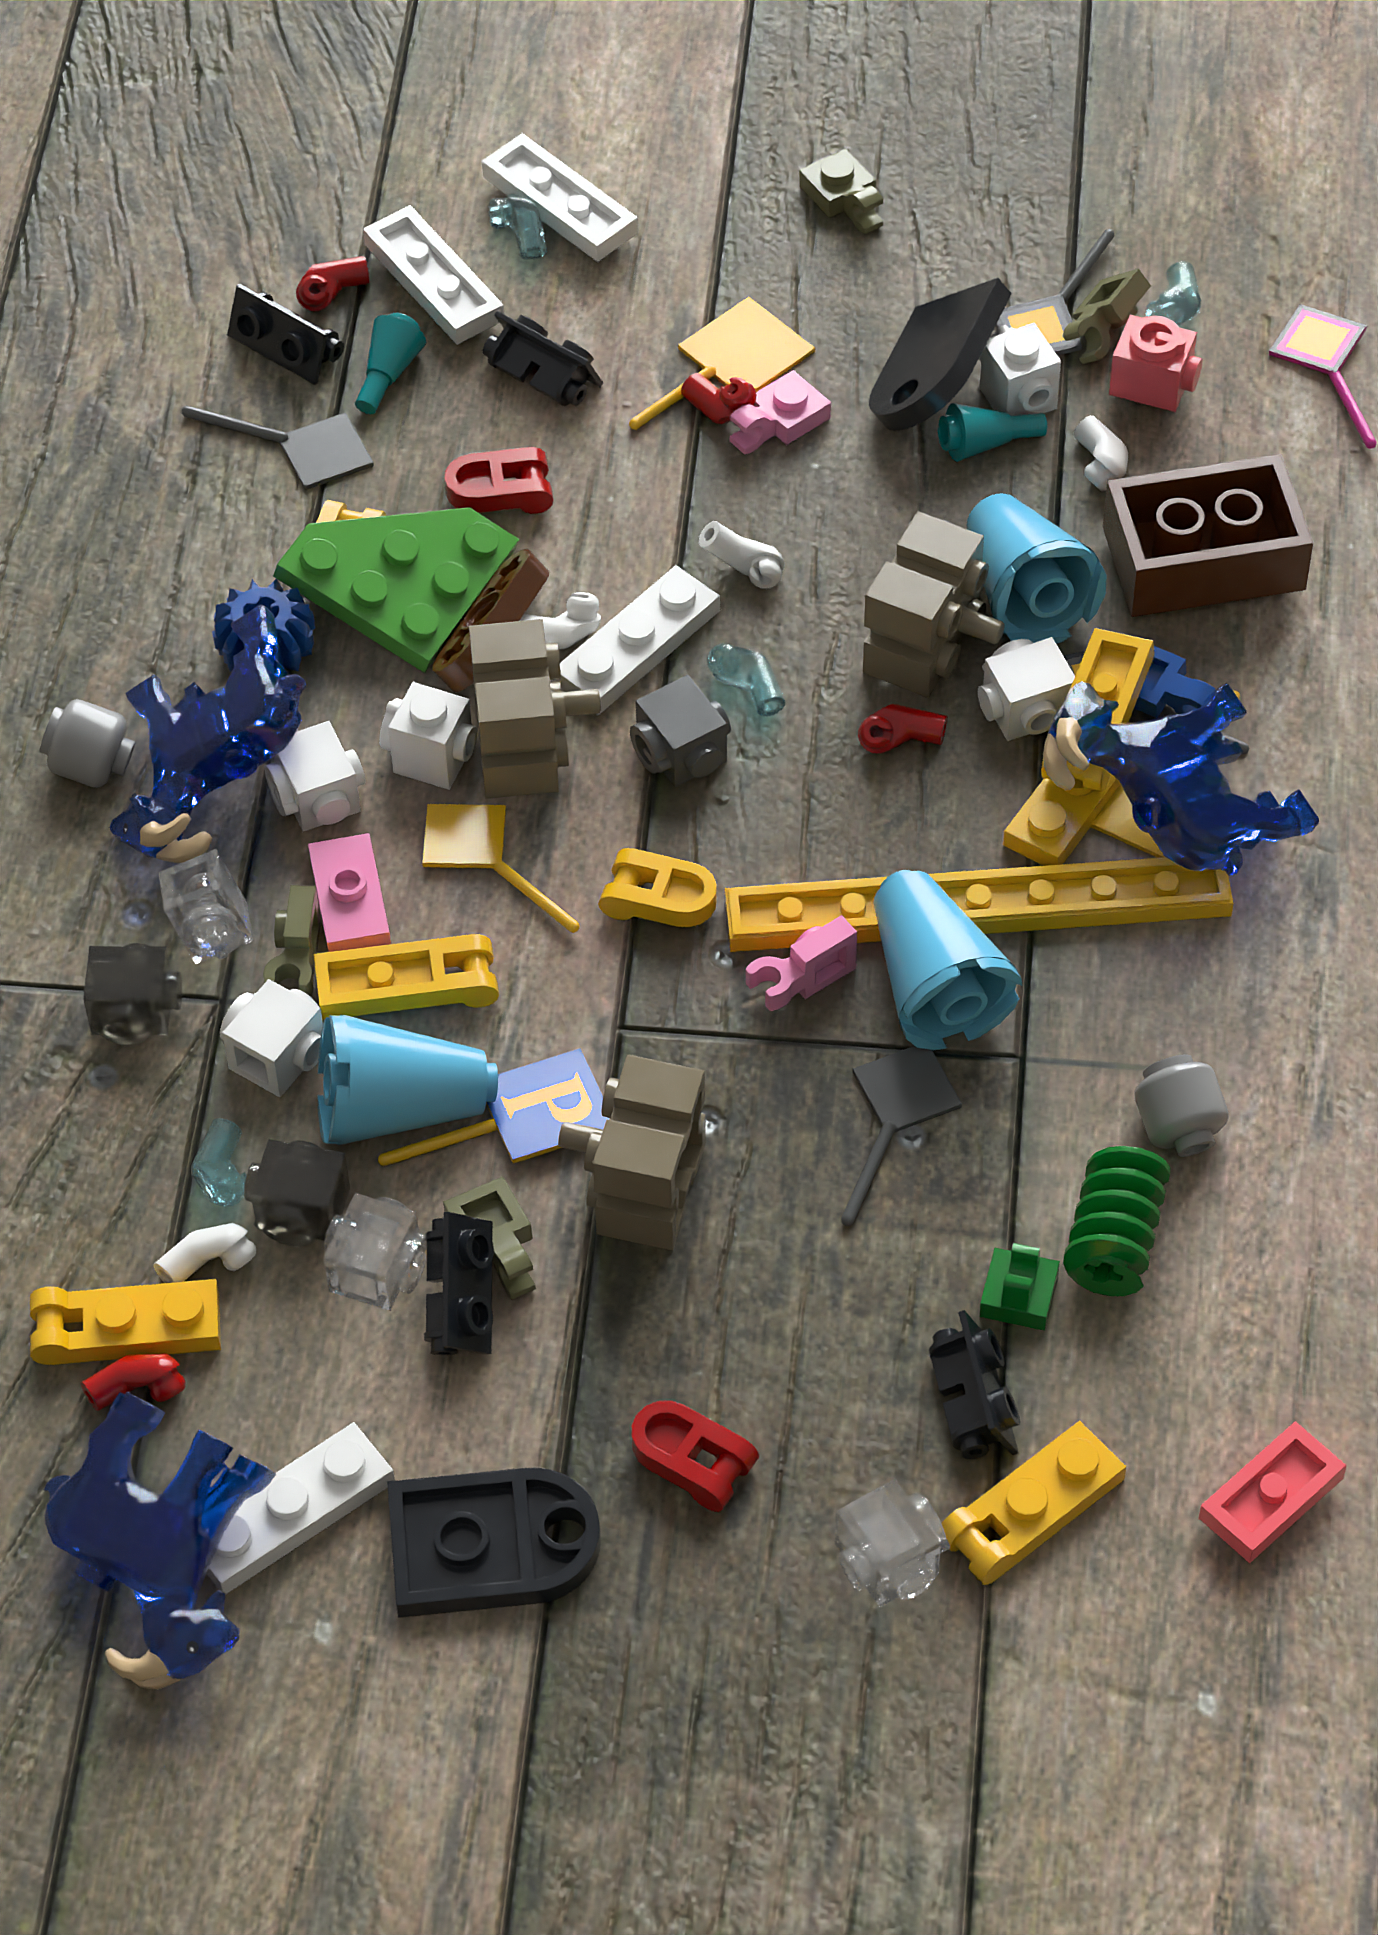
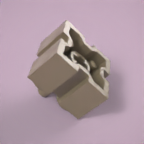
[863,511,1005,698]
[469,619,601,799]
[558,1054,706,1251]

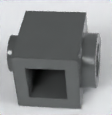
[630,675,731,787]

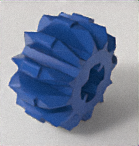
[212,579,315,681]

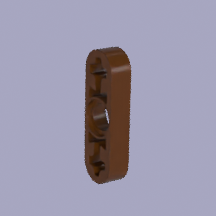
[432,549,549,692]

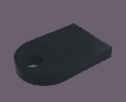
[869,278,1012,431]
[387,1467,601,1618]

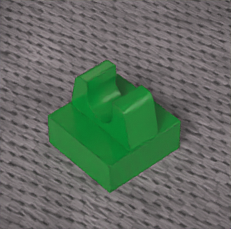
[979,1243,1060,1331]

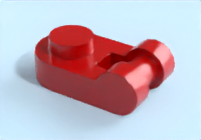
[444,447,554,514]
[632,1401,759,1512]

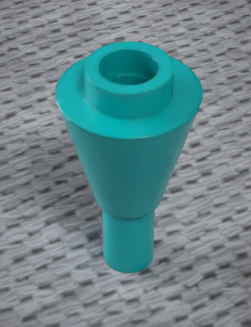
[355,313,427,414]
[938,403,1047,462]

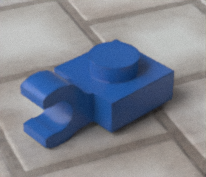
[1134,646,1216,728]

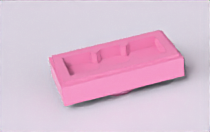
[308,833,391,952]

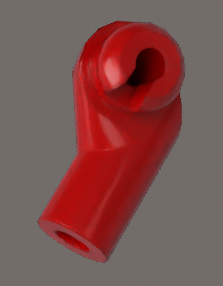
[296,256,370,311]
[681,373,757,425]
[858,704,948,753]
[81,1354,186,1411]

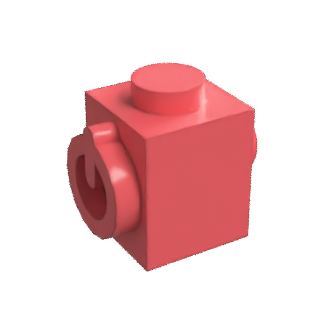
[1109,315,1203,412]

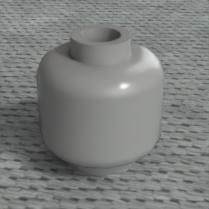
[39,699,136,788]
[1134,1054,1229,1157]

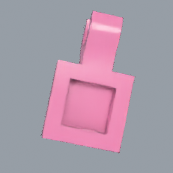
[729,370,831,454]
[746,915,857,1011]

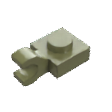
[799,149,884,234]
[1062,268,1151,364]
[263,885,321,997]
[443,1176,536,1300]

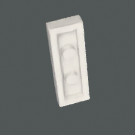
[482,133,638,262]
[363,205,504,345]
[554,565,720,715]
[183,1422,395,1596]

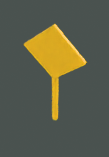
[422,804,580,933]

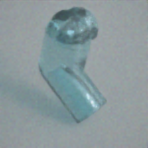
[488,193,547,259]
[1145,262,1201,326]
[707,643,785,716]
[191,1118,249,1207]

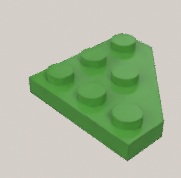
[273,507,519,673]

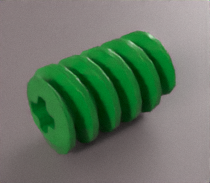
[1063,1146,1171,1296]

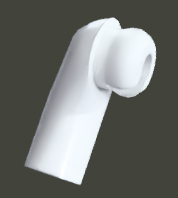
[1074,415,1128,491]
[699,521,785,589]
[520,592,601,649]
[153,1223,256,1283]

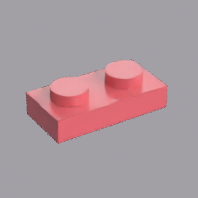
[1199,1421,1347,1563]

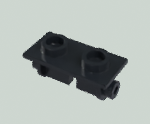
[227,284,344,384]
[483,310,603,406]
[424,1212,494,1355]
[929,1310,1020,1459]

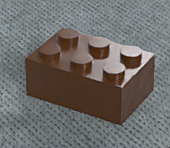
[1103,454,1313,617]

